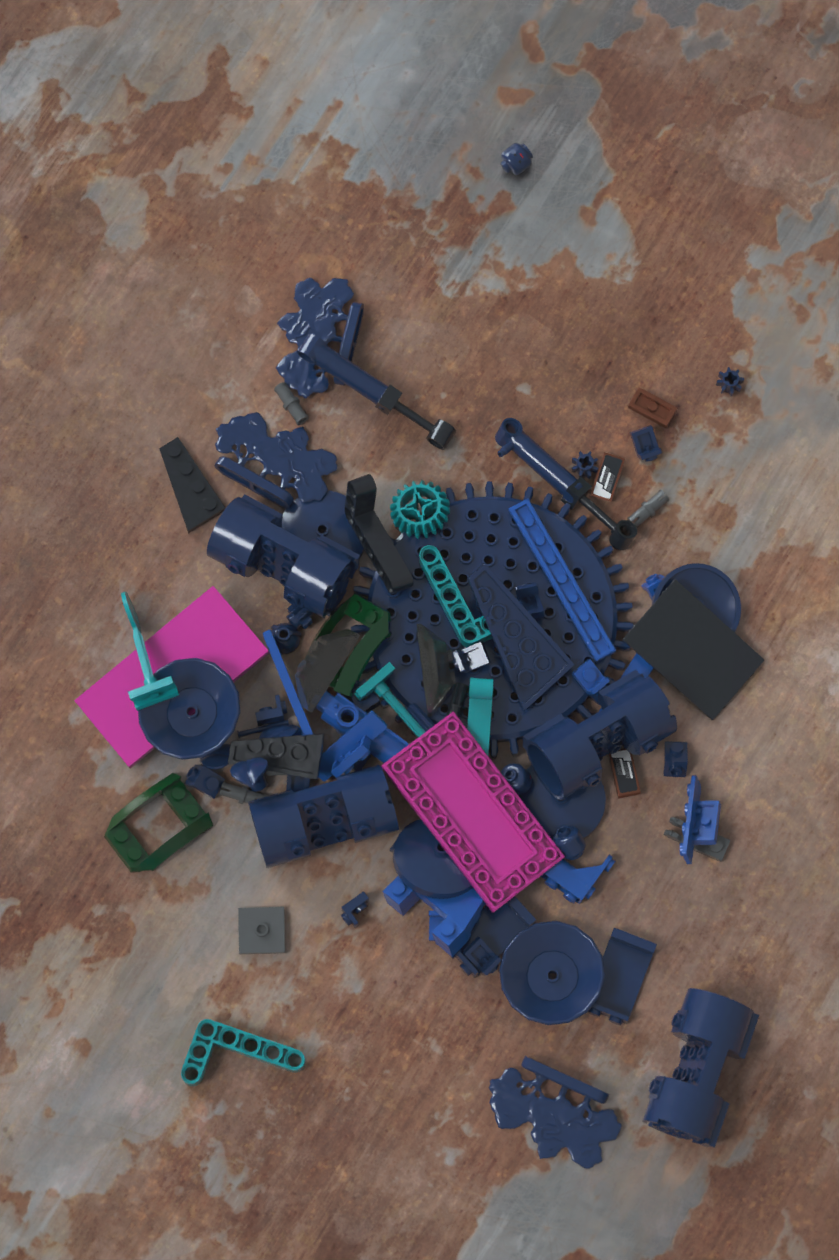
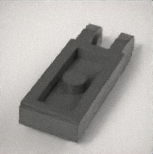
[664,817,731,862]

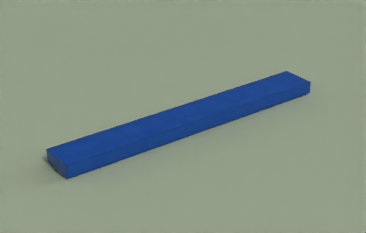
[508,498,616,663]

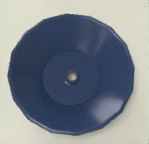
[138,658,240,760]
[499,921,605,1025]

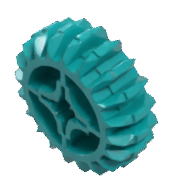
[390,480,450,539]

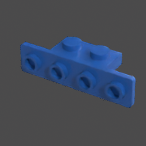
[319,711,387,782]
[680,775,721,864]

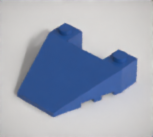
[383,876,486,957]

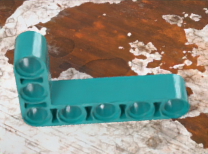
[419,545,493,648]
[467,678,494,756]
[181,1019,306,1086]

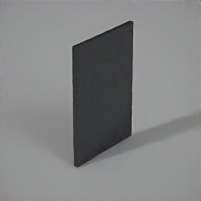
[622,579,764,720]

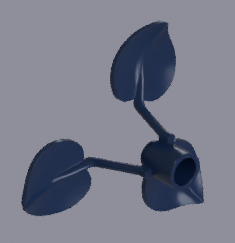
[199,724,299,791]

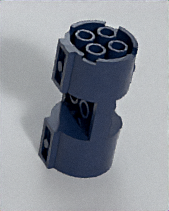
[207,494,360,618]
[523,670,677,800]
[248,765,399,868]
[642,988,759,1147]

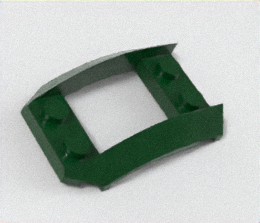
[301,593,391,697]
[104,773,213,873]

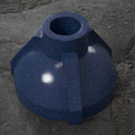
[271,623,302,655]

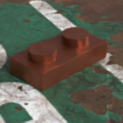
[628,387,677,428]

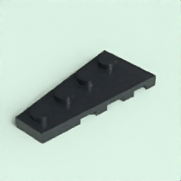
[159,437,225,533]
[228,733,325,779]

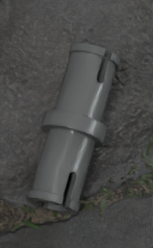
[274,382,309,425]
[627,490,670,528]
[219,781,267,804]

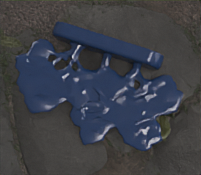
[276,277,364,398]
[214,412,337,509]
[489,1056,622,1169]

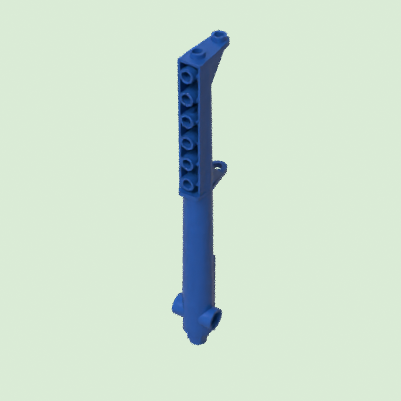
[310,688,615,904]

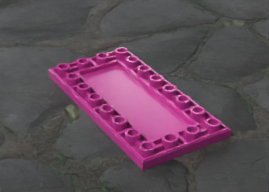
[74,586,270,769]
[381,711,565,913]

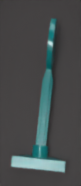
[121,591,179,710]
[354,662,425,737]

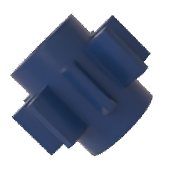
[716,367,744,396]
[572,451,598,479]
[286,604,314,629]

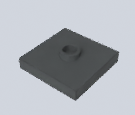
[238,907,285,955]

